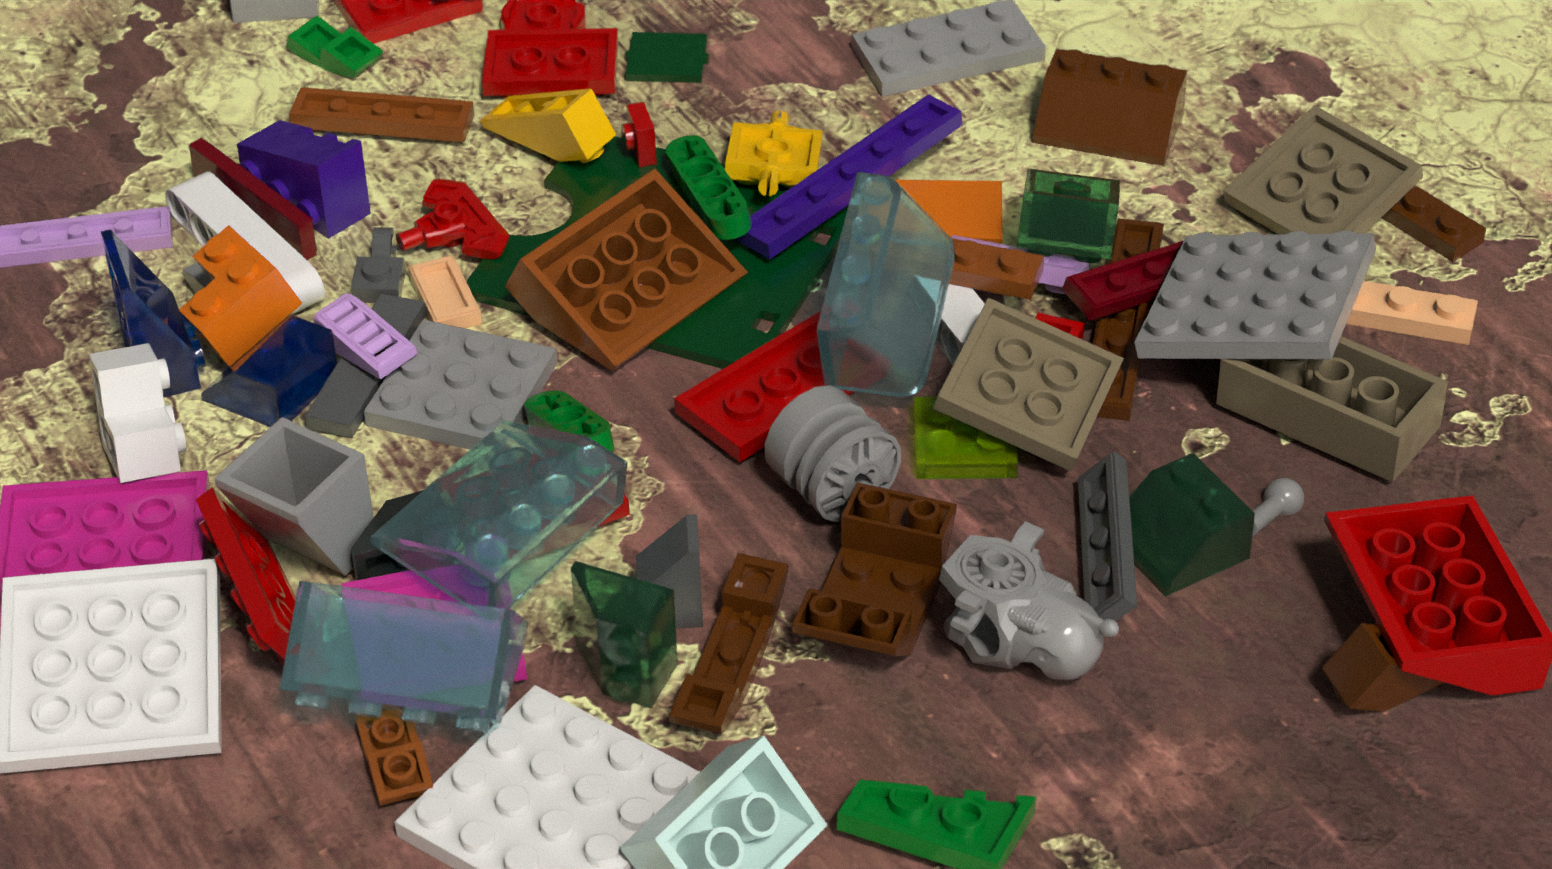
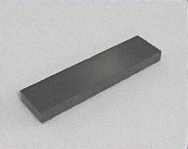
[305,293,427,438]
[1078,451,1137,621]

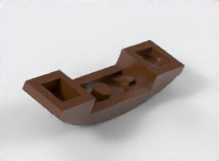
[669,553,789,734]

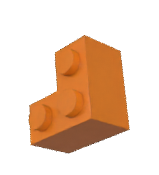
[179,225,303,367]

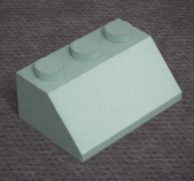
[620,735,828,869]

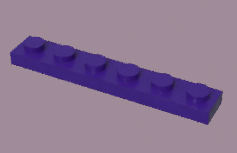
[737,94,962,259]

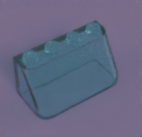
[817,172,955,397]
[280,581,528,733]

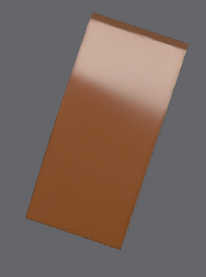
[355,704,434,806]

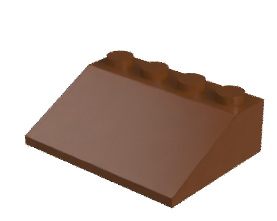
[505,168,748,371]

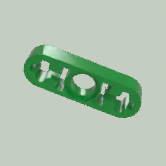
[524,390,615,462]

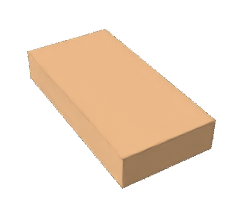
[408,255,482,328]

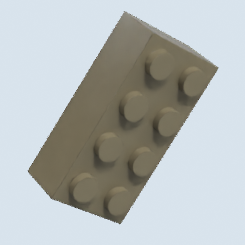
[1216,336,1448,482]

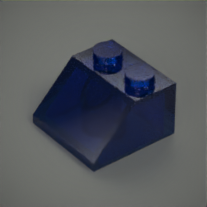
[201,315,337,427]

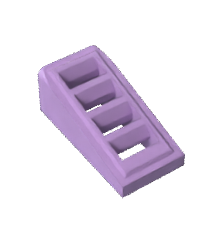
[313,293,418,379]

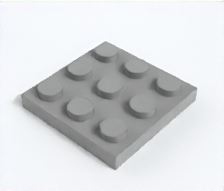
[364,319,558,457]

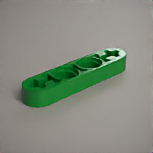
[666,135,752,240]

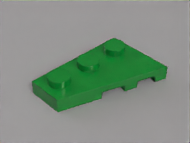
[837,779,1037,869]

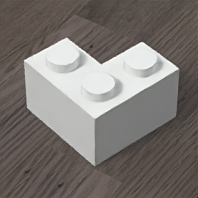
[89,343,186,483]

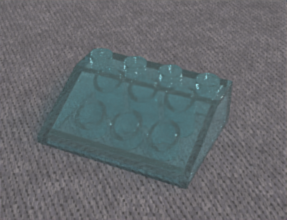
[370,421,628,624]

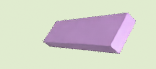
[0,206,173,268]

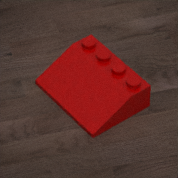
[1324,495,1552,695]

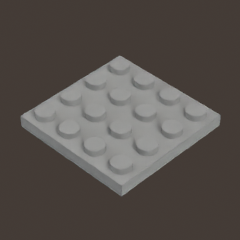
[1134,231,1376,359]

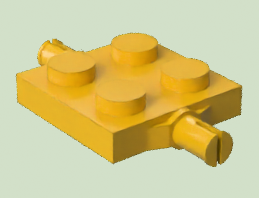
[725,110,823,196]

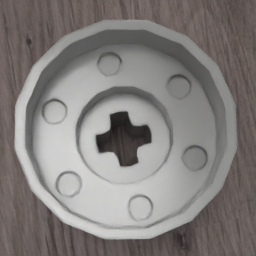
[765,385,901,522]

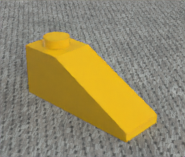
[480,89,617,163]

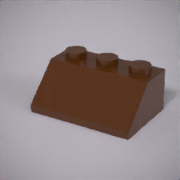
[1032,48,1187,166]

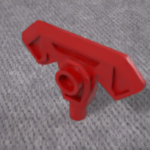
[396,178,510,260]

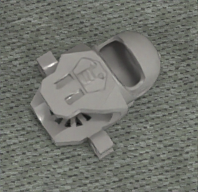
[939,521,1119,681]

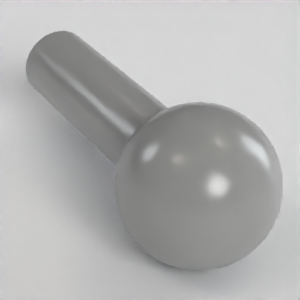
[1239,478,1304,537]

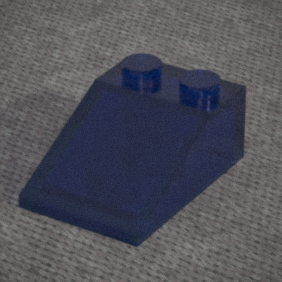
[101,229,206,398]

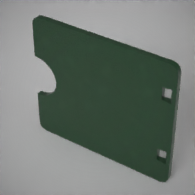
[467,136,859,369]

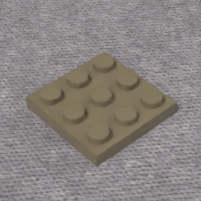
[1223,105,1423,234]
[933,297,1124,471]

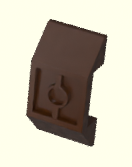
[792,482,957,656]

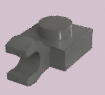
[351,227,406,303]

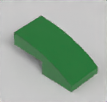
[286,15,383,78]

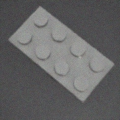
[852,0,1045,97]

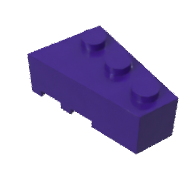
[237,120,371,239]

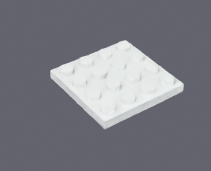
[0,559,222,774]
[395,685,700,869]

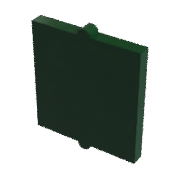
[625,32,709,83]

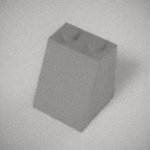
[214,417,374,576]

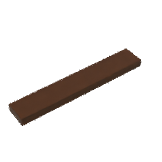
[1093,218,1164,421]

